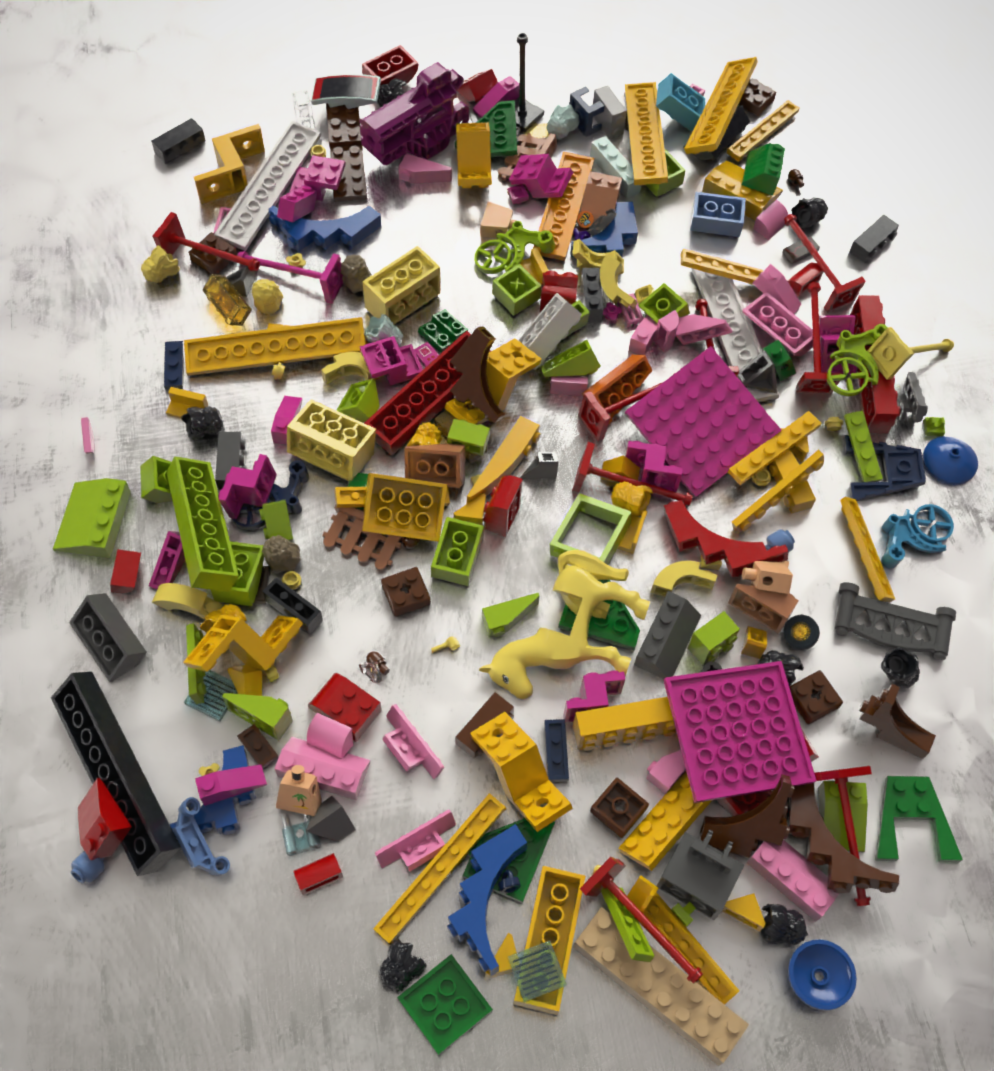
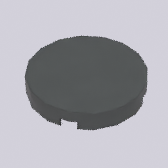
[588,209,617,236]

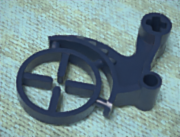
[232,460,309,530]

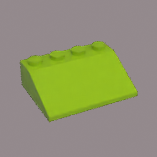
[53,478,131,558]

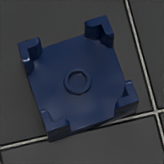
[569,86,605,137]

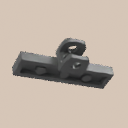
[899,372,928,423]

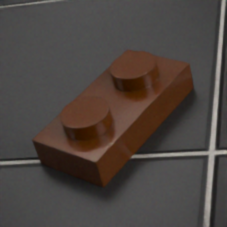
[237,724,279,769]

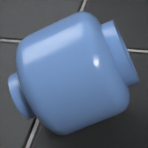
[765,529,795,553]
[71,851,105,883]

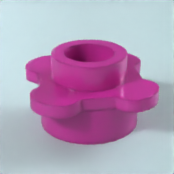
[603,302,622,321]

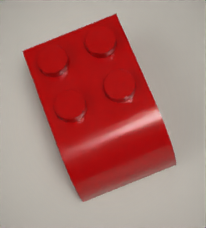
[361,44,419,86]
[483,475,523,538]
[308,673,382,742]

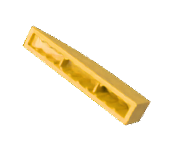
[466,416,541,504]

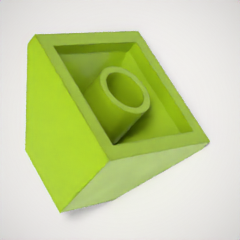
[337,378,380,423]

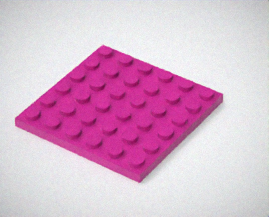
[625,346,781,498]
[663,661,817,803]

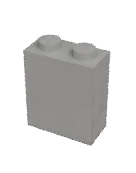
[592,85,627,139]

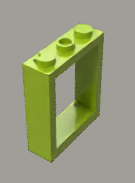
[549,493,631,565]

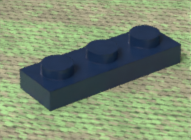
[164,341,184,390]
[544,719,569,782]

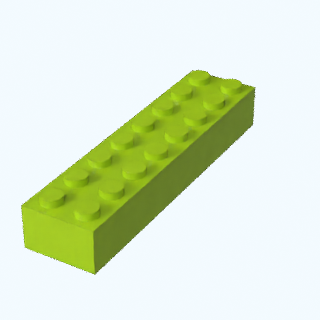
[166,456,239,592]

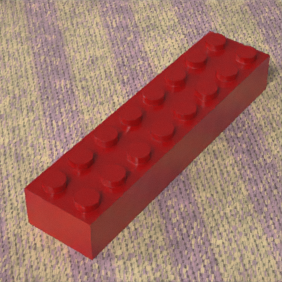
[850,295,900,434]
[364,331,491,456]

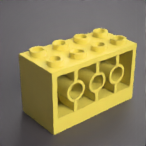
[362,245,441,325]
[287,399,376,481]

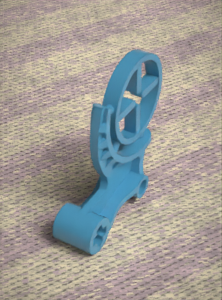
[881,504,954,569]

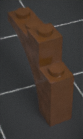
[450,326,505,423]
[859,684,936,759]
[699,774,794,858]

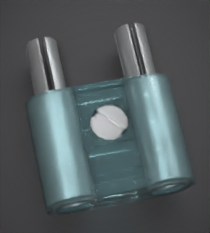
[281,814,321,856]

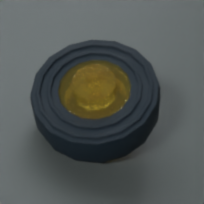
[783,614,820,650]

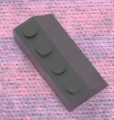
[634,591,701,679]
[69,593,147,682]

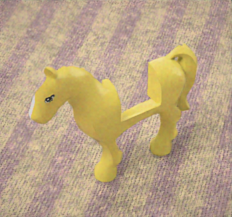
[479,550,650,700]

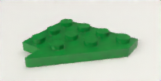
[454,100,518,157]
[558,580,640,651]
[462,818,555,904]

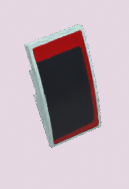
[310,74,381,109]

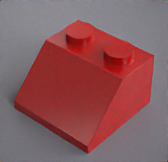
[456,68,498,103]

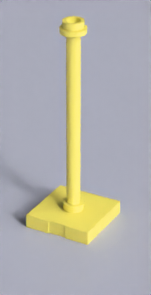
[867,327,954,380]

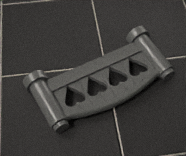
[835,582,957,660]

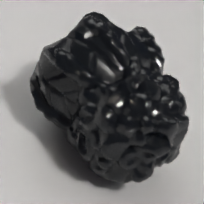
[377,78,407,107]
[791,197,829,228]
[181,406,224,440]
[881,647,920,688]
[757,650,804,686]
[761,904,808,945]
[378,939,427,992]

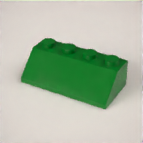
[741,143,785,195]

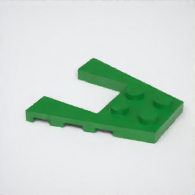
[875,776,963,862]

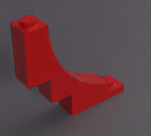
[664,500,788,578]

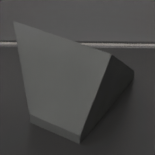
[221,266,258,297]
[738,350,777,393]
[520,452,558,479]
[306,796,356,843]

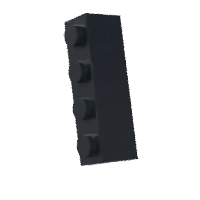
[683,105,750,161]

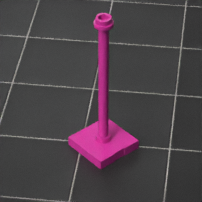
[237,251,343,304]

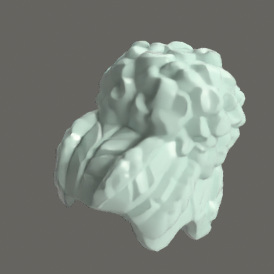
[545,104,579,140]
[364,314,404,346]

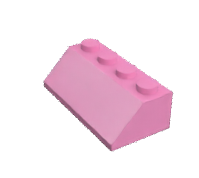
[742,292,813,356]
[274,737,370,800]
[747,839,839,922]

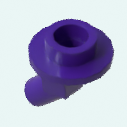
[573,228,591,240]

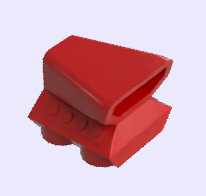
[540,270,578,312]

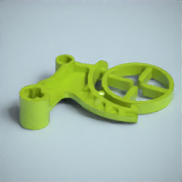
[474,221,555,274]
[827,324,888,396]

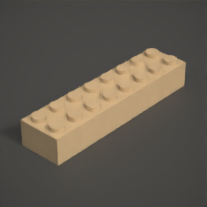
[573,907,749,1066]

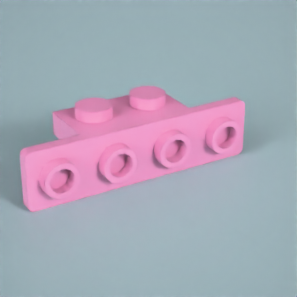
[382,704,444,779]
[375,810,456,871]

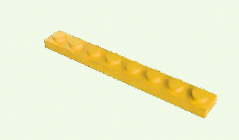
[373,793,506,945]

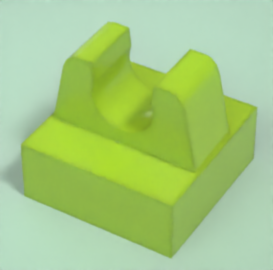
[923,417,946,436]
[671,902,696,928]

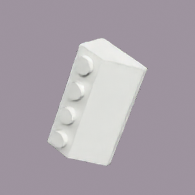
[518,293,582,370]

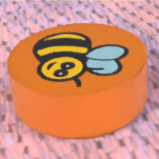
[577,211,594,229]

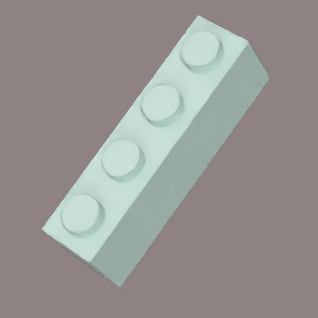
[590,136,641,199]

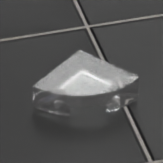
[359,662,383,683]

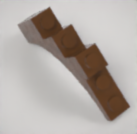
[787,783,899,894]

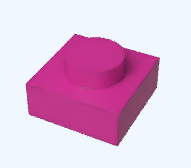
[507,184,529,204]

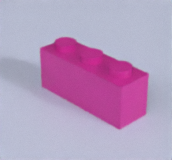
[277,185,317,222]

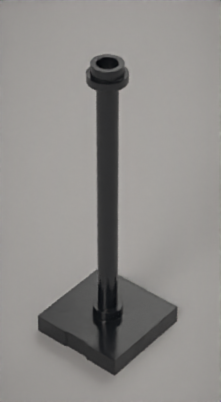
[515,32,545,132]

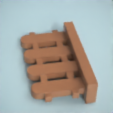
[498,133,557,190]
[322,505,405,571]

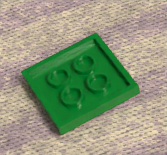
[397,954,493,1056]

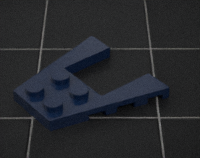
[843,435,926,501]

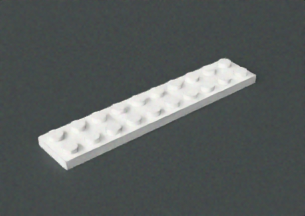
[214,120,321,251]
[691,256,780,402]

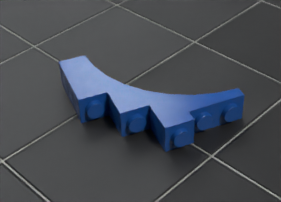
[268,205,382,252]
[447,824,527,976]

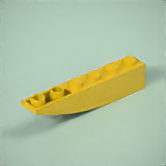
[769,449,816,514]

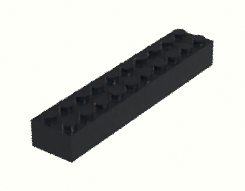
[51,671,181,876]

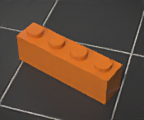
[581,355,653,424]

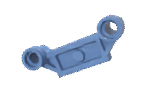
[172,797,230,875]

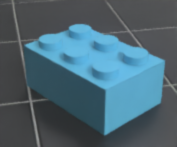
[656,73,706,131]

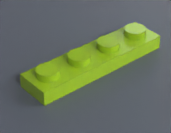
[844,410,883,482]
[186,623,206,704]
[601,887,655,962]

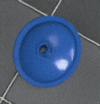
[922,436,978,485]
[788,939,857,1010]

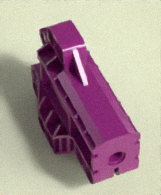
[359,62,469,166]

